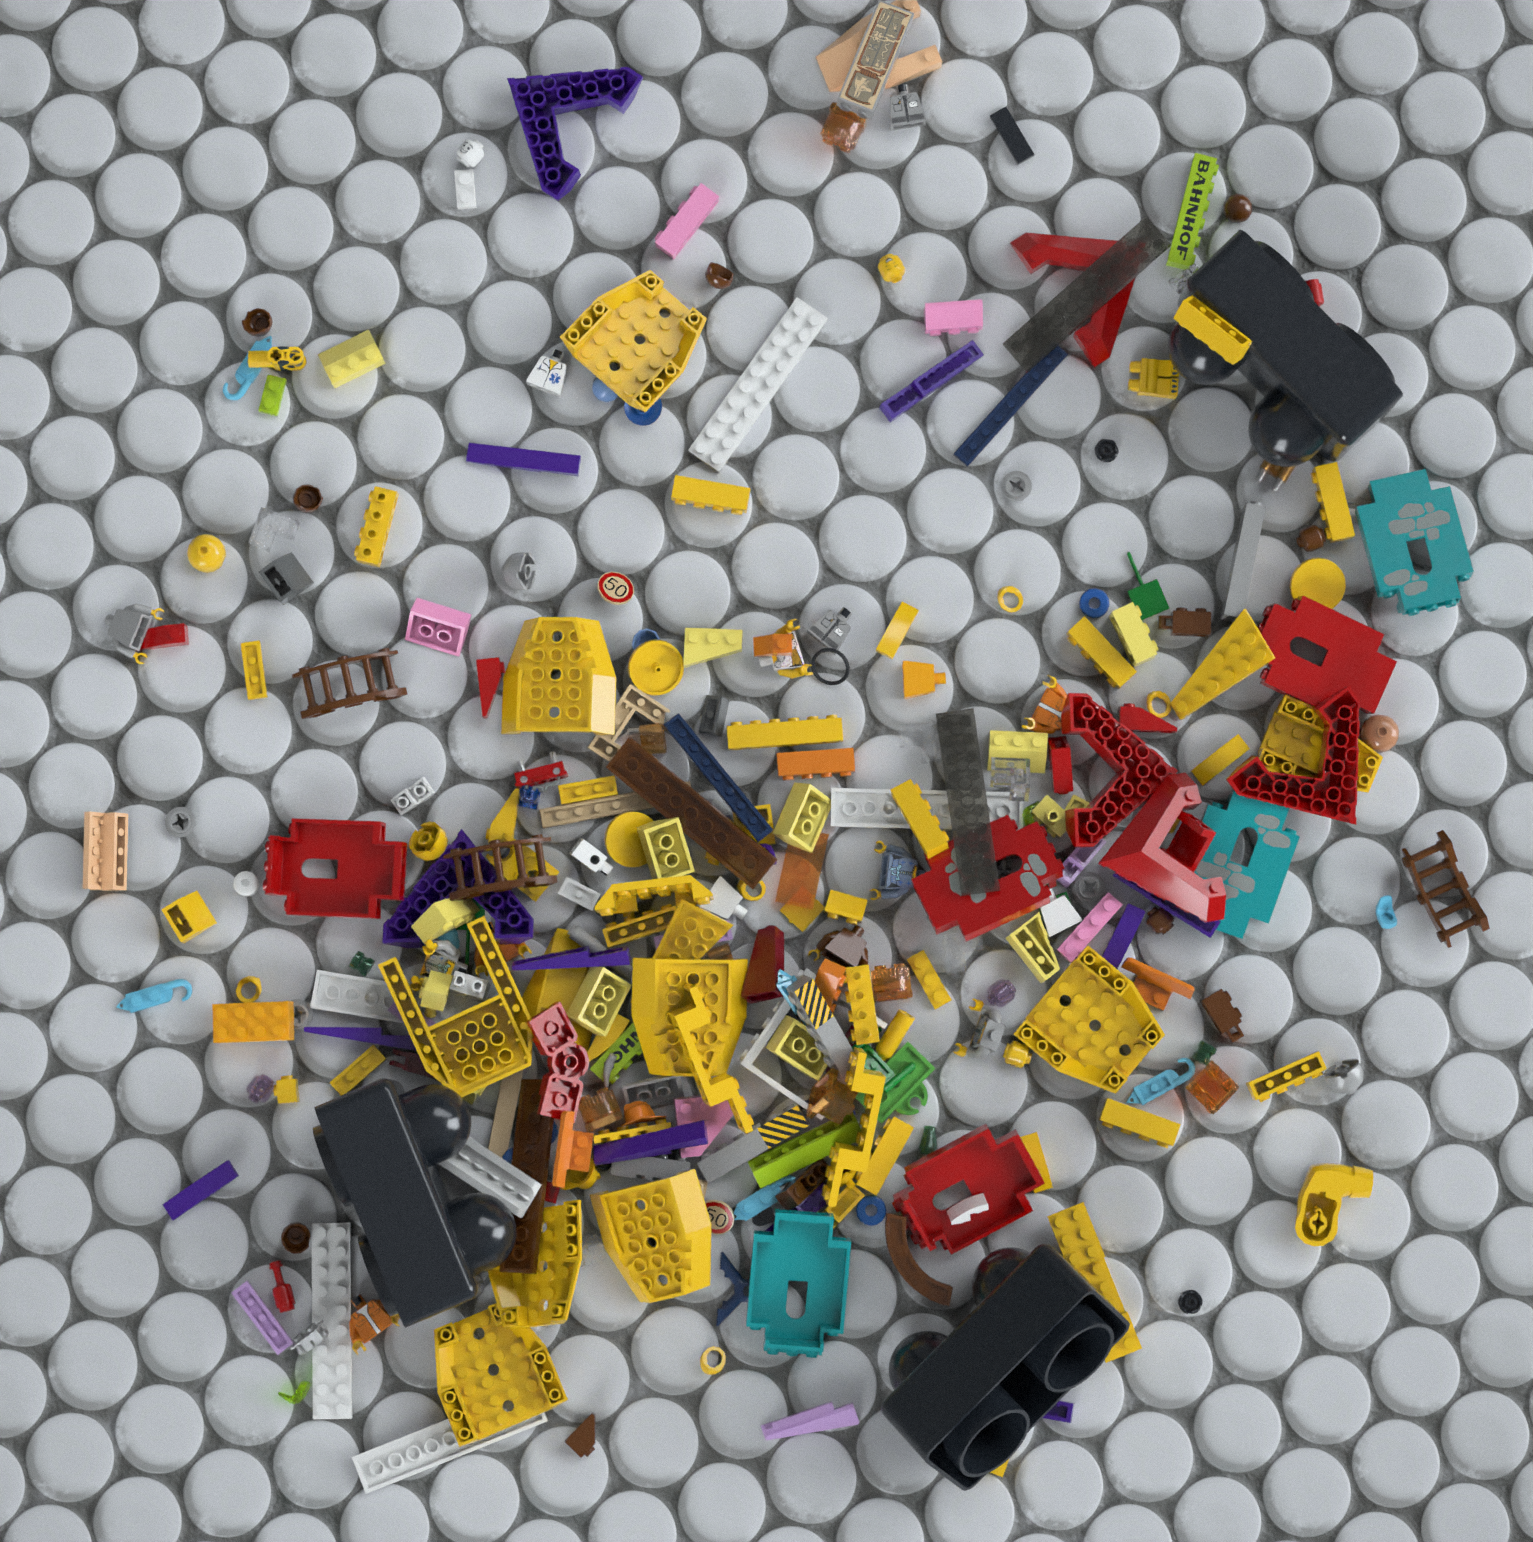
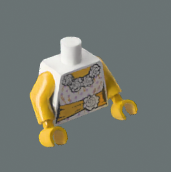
[758,619,813,679]

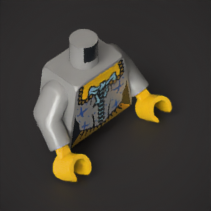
[410,938,468,991]
[953,998,1005,1059]

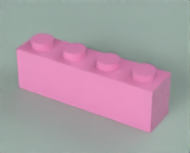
[655,183,719,260]
[1056,892,1123,963]

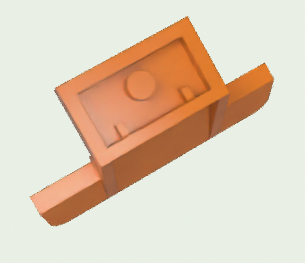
[1121,957,1195,1011]
[552,1111,594,1188]

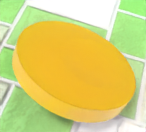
[1289,557,1346,609]
[628,639,684,695]
[604,811,653,868]

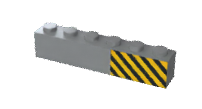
[786,975,853,1085]
[697,1104,810,1183]

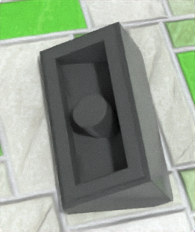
[699,695,729,737]

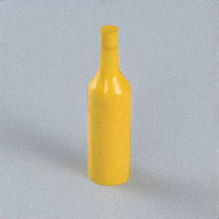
[876,1009,915,1061]

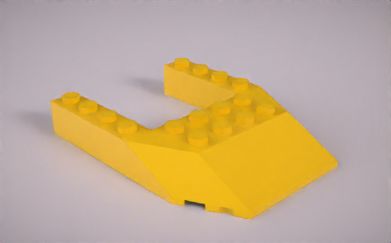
[378,916,533,1098]

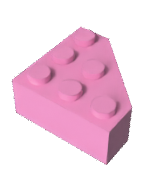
[673,1095,733,1158]

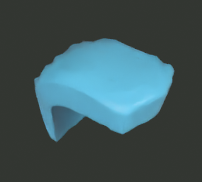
[1376,895,1397,929]

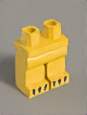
[1128,358,1179,399]

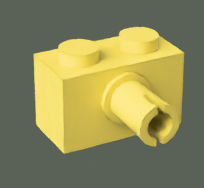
[1031,795,1066,839]
[419,970,453,1018]

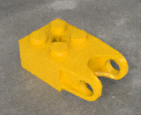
[485,833,559,902]

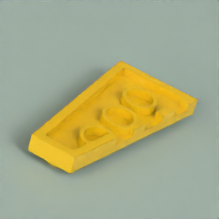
[593,1119,672,1144]

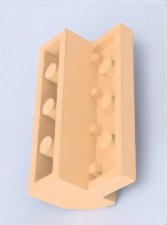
[83,812,128,891]

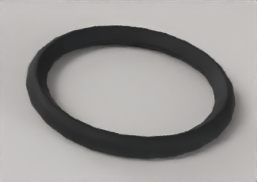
[811,648,850,685]

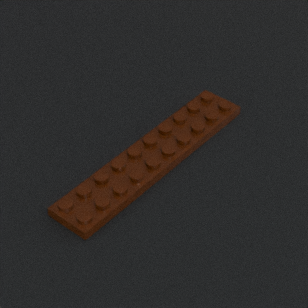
[606,737,778,890]
[499,1079,554,1274]

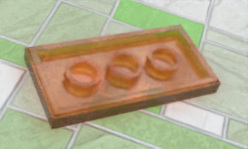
[775,833,829,910]

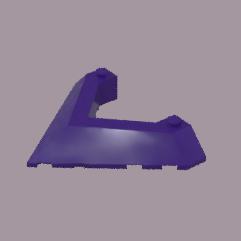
[507,67,643,201]
[382,829,534,948]

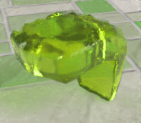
[1022,801,1040,826]
[278,1381,311,1404]

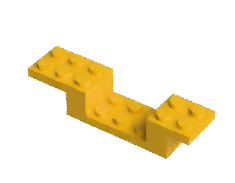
[669,983,754,1134]
[821,1047,886,1207]
[1047,1202,1142,1363]

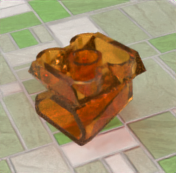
[1185,1060,1239,1114]

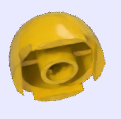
[187,534,226,573]
[408,821,448,861]

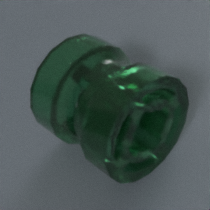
[349,951,375,977]
[1191,1040,1217,1067]

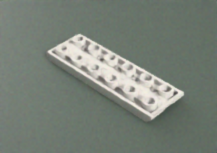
[438,1137,542,1218]

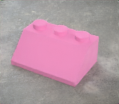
[924,299,983,336]
[405,598,472,657]

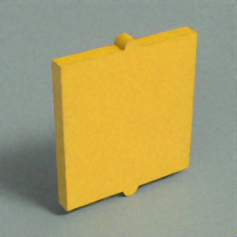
[779,886,825,932]

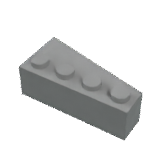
[611,1155,691,1181]

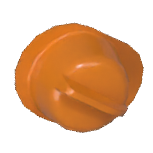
[621,1101,667,1127]

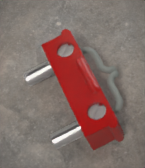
[514,751,568,792]

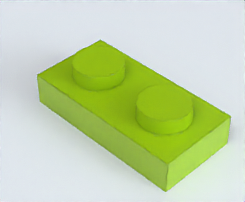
[258,374,287,416]

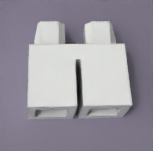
[449,971,490,1002]

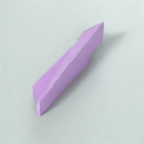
[761,1401,859,1440]

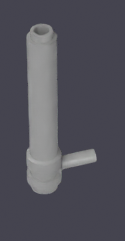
[567,925,632,987]

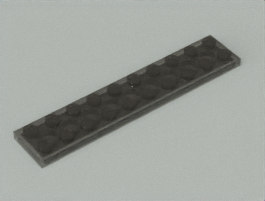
[1003,217,1171,373]
[936,708,1000,896]

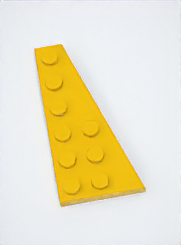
[1170,609,1275,720]
[631,899,734,1003]

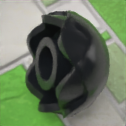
[1095,439,1119,462]
[1178,1290,1203,1314]

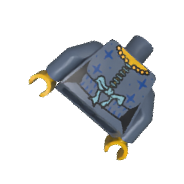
[870,841,925,900]

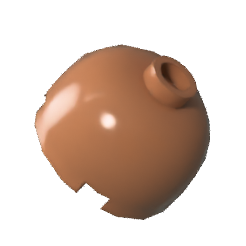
[1360,714,1399,753]

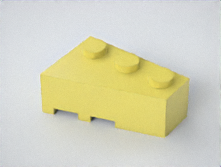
[683,628,743,668]
[411,898,480,944]
[1005,912,1060,984]

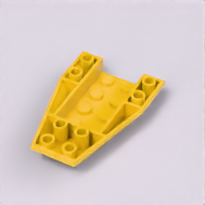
[1257,694,1383,793]
[522,928,595,1052]

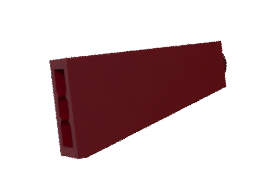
[741,925,785,1004]

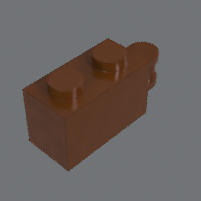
[1158,607,1211,637]
[1200,989,1244,1043]

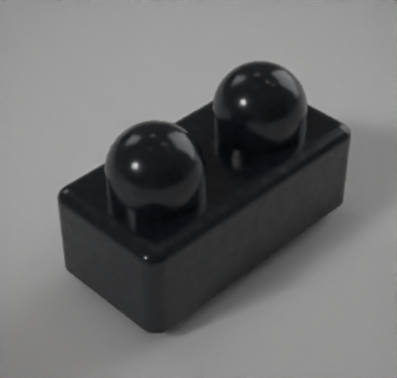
[1168,230,1403,467]
[313,1078,517,1328]
[881,1244,1130,1491]

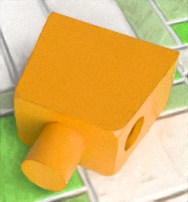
[902,661,946,699]

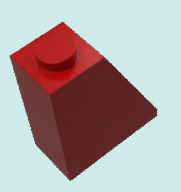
[1047,736,1073,795]

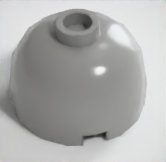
[501,552,536,590]
[1324,1058,1364,1095]

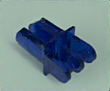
[518,785,541,810]

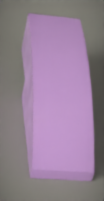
[1057,838,1107,889]

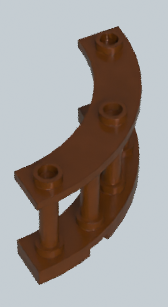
[292,648,408,719]
[1401,830,1490,948]
[443,834,558,901]
[885,1212,953,1306]

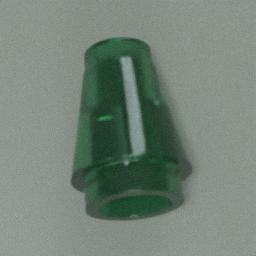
[919,1126,938,1155]

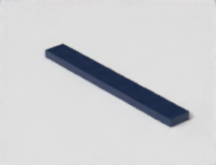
[953,342,1068,467]
[663,713,773,842]

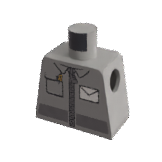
[890,84,926,131]
[807,607,852,655]

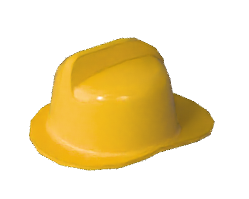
[560,1158,601,1190]

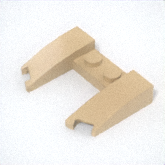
[587,684,670,762]

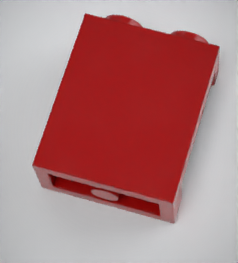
[1160,811,1216,872]

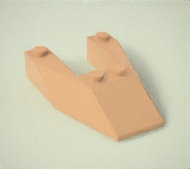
[816,0,942,92]

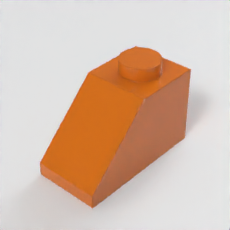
[753,634,792,657]

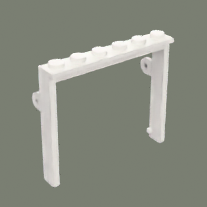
[739,968,888,1120]

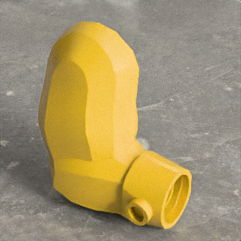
[1295,1163,1373,1247]

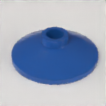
[624,398,662,426]

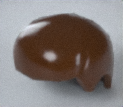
[1223,194,1252,223]
[705,262,734,289]
[242,308,273,337]
[293,484,323,513]
[281,1222,311,1254]

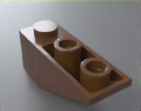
[775,1159,828,1210]

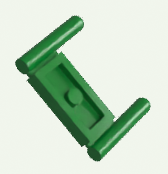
[852,1026,916,1093]

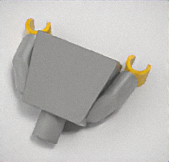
[105,604,165,664]

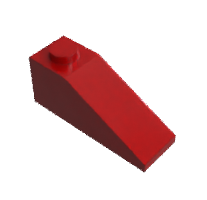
[136,623,189,651]
[476,657,505,719]
[1118,703,1178,733]

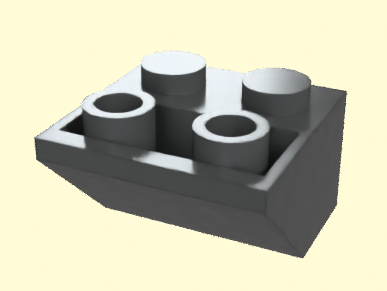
[258,552,314,605]

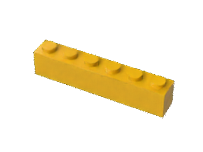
[727,715,843,751]

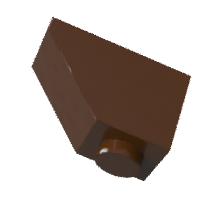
[564,1412,596,1458]

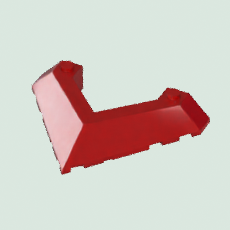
[1010,232,1146,368]
[1226,686,1360,825]
[1061,693,1178,847]
[1098,772,1226,923]

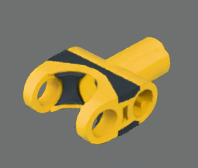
[248,346,307,371]

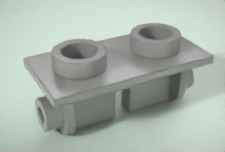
[290,1320,329,1355]

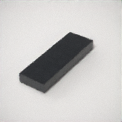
[990,107,1035,165]

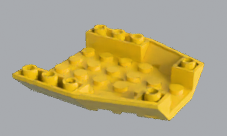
[560,270,707,412]
[501,617,616,735]
[595,875,714,917]
[1014,945,1165,1094]
[631,957,748,1076]
[589,1169,712,1303]
[488,1200,582,1327]
[434,1303,568,1447]

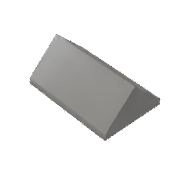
[621,1076,684,1109]

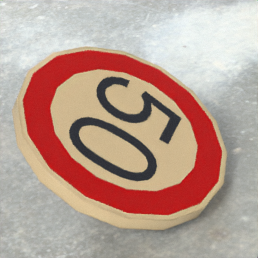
[597,572,634,605]
[705,1200,735,1235]

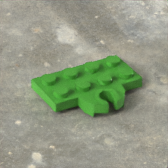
[854,1042,935,1124]

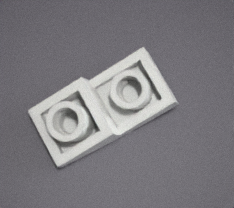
[391,777,435,815]
[947,1193,989,1225]

